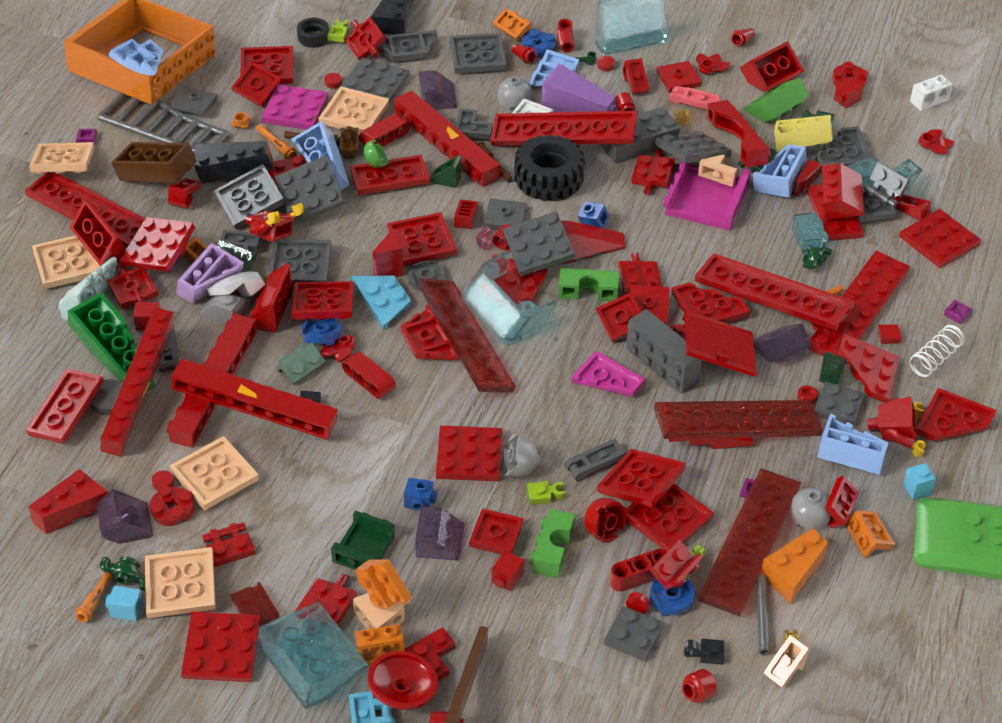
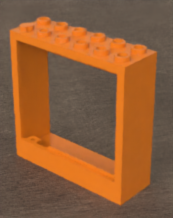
[64,0,216,105]

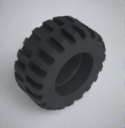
[514,134,585,201]

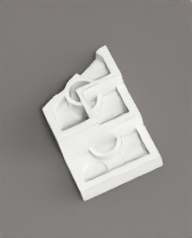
[206,272,265,296]

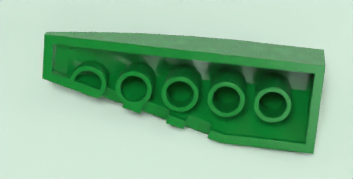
[67,292,156,391]

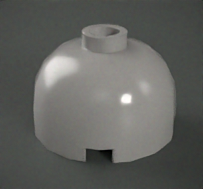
[497,76,532,110]
[503,434,540,478]
[789,488,832,531]

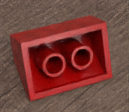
[740,41,805,92]
[822,163,864,220]
[70,199,126,266]
[250,263,293,333]

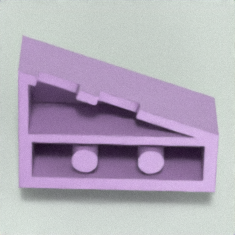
[176,243,244,304]

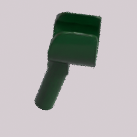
[575,51,596,65]

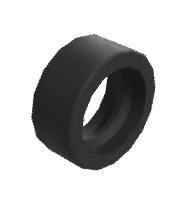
[297,17,329,47]

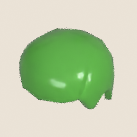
[364,140,389,168]

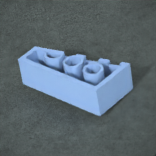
[291,121,350,191]

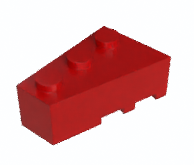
[28,469,111,534]

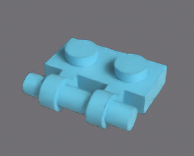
[348,691,395,723]

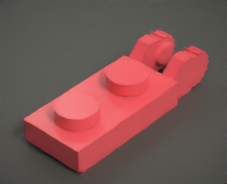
[668,86,721,110]

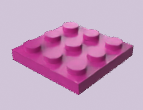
[261,85,328,130]

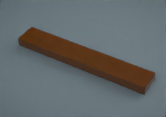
[445,626,489,723]

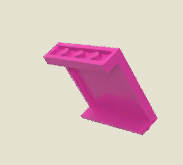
[663,161,751,231]

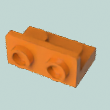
[493,8,532,42]
[846,510,895,557]
[355,625,405,667]

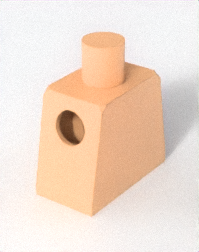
[353,593,411,629]

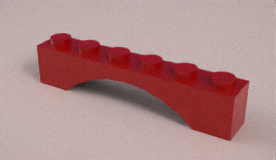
[708,100,770,168]

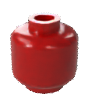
[682,669,717,703]

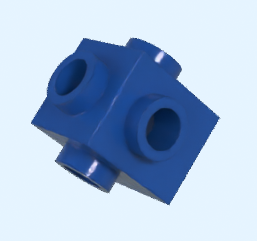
[577,202,610,228]
[404,478,437,512]

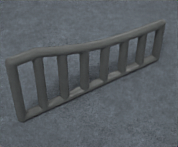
[97,93,230,155]

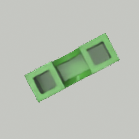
[559,268,619,301]
[530,509,575,578]

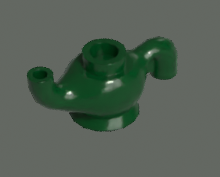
[803,245,832,270]
[100,556,146,591]

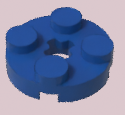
[521,29,556,58]
[301,318,342,346]
[649,578,695,616]

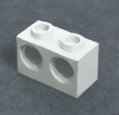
[910,74,953,111]

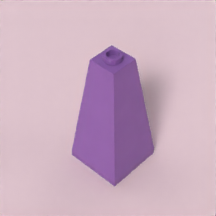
[542,64,616,112]

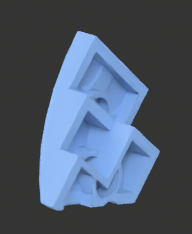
[108,39,164,76]
[529,49,579,87]

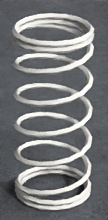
[909,325,965,377]

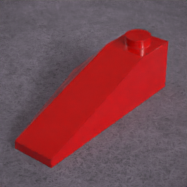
[559,220,625,264]

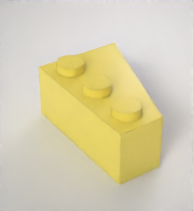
[774,115,833,152]

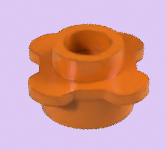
[231,112,251,129]

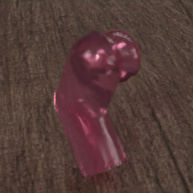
[475,227,491,250]

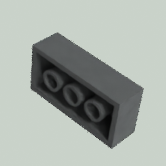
[600,107,681,164]
[626,309,702,394]

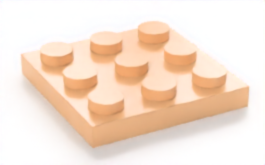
[319,86,389,134]
[29,142,94,174]
[32,235,100,289]
[169,436,259,511]
[145,547,216,618]

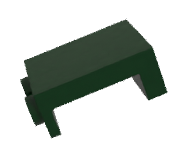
[331,510,395,570]

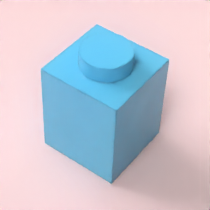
[903,463,936,500]
[105,586,143,621]

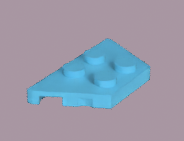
[351,276,411,330]

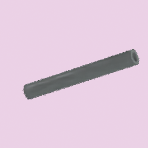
[756,575,771,655]

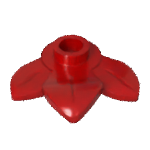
[696,53,730,75]
[918,129,954,154]
[320,335,356,363]

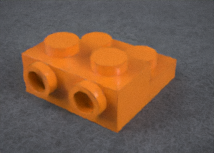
[355,559,412,609]

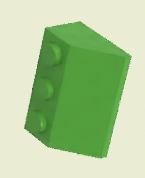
[743,78,809,123]

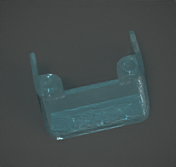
[462,250,557,345]

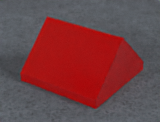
[372,229,404,278]

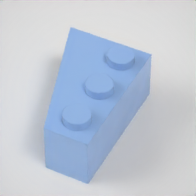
[753,144,807,198]
[817,413,888,475]

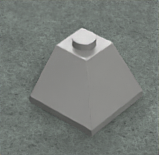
[199,292,253,325]

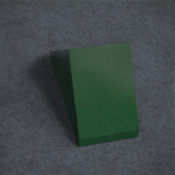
[430,154,461,188]

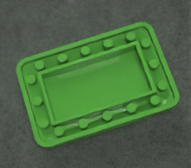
[913,497,1002,580]

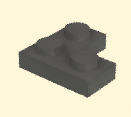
[455,108,493,140]

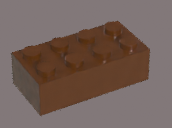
[111,142,197,183]

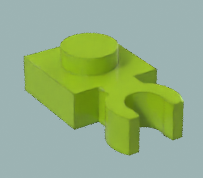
[327,18,348,43]
[527,481,566,505]

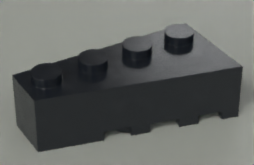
[371,0,413,35]
[195,141,273,184]

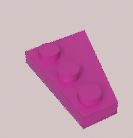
[571,351,645,397]

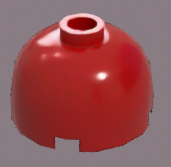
[584,498,627,543]

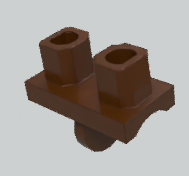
[340,126,359,159]

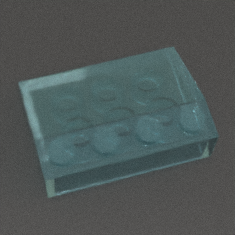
[595,0,667,55]
[257,602,368,709]

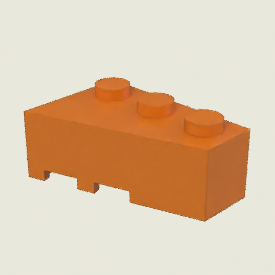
[761,528,828,604]

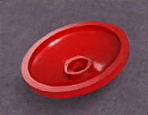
[367,651,438,710]

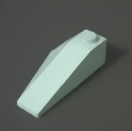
[58,257,118,320]

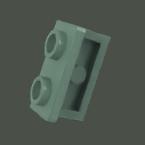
[275,342,326,384]

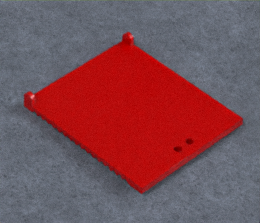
[682,310,757,377]

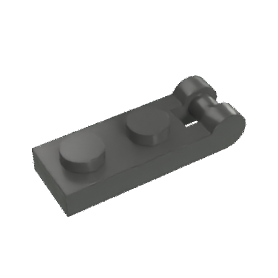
[158,325,179,371]
[564,439,626,481]

